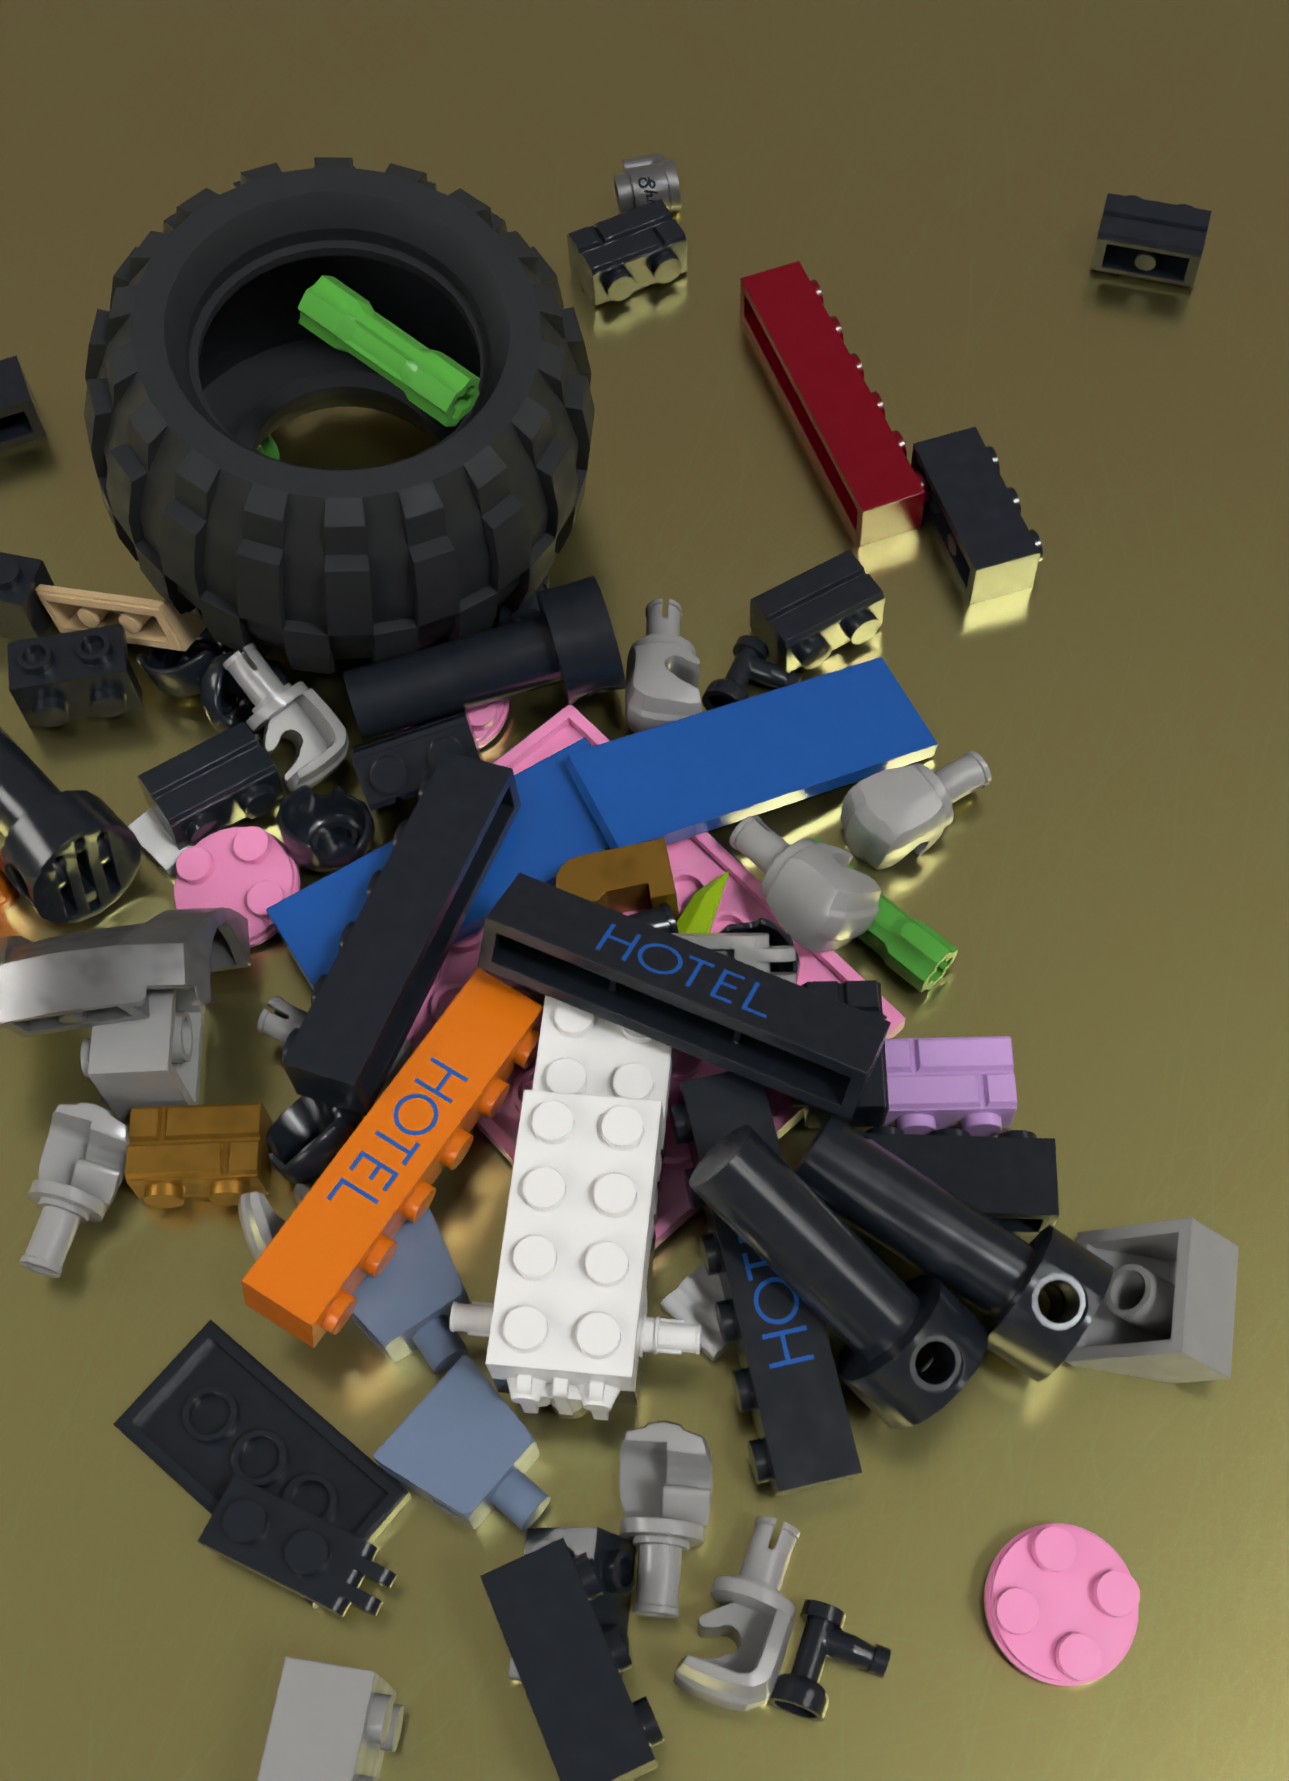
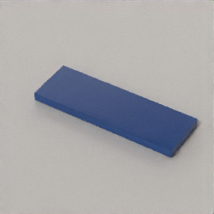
[566,657,938,849]
[266,737,610,989]

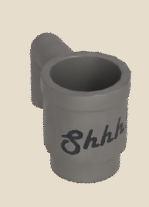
[613,154,681,214]

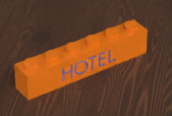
[241,968,544,1349]

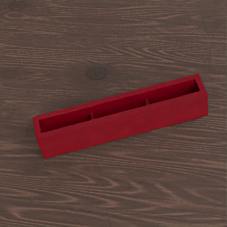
[740,261,929,547]

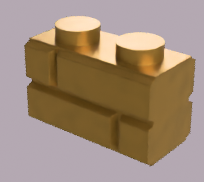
[125,1102,273,1208]

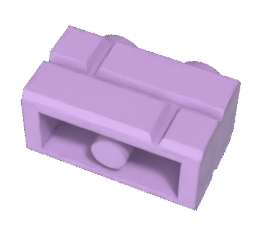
[881,1036,1018,1137]

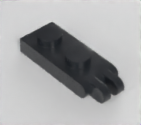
[198,1475,397,1617]

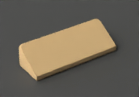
[35,584,206,651]

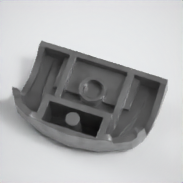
[0,908,251,1037]

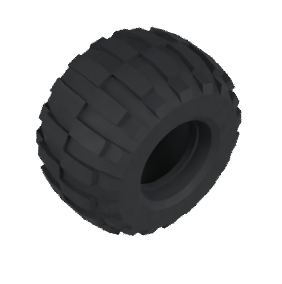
[84,157,595,674]

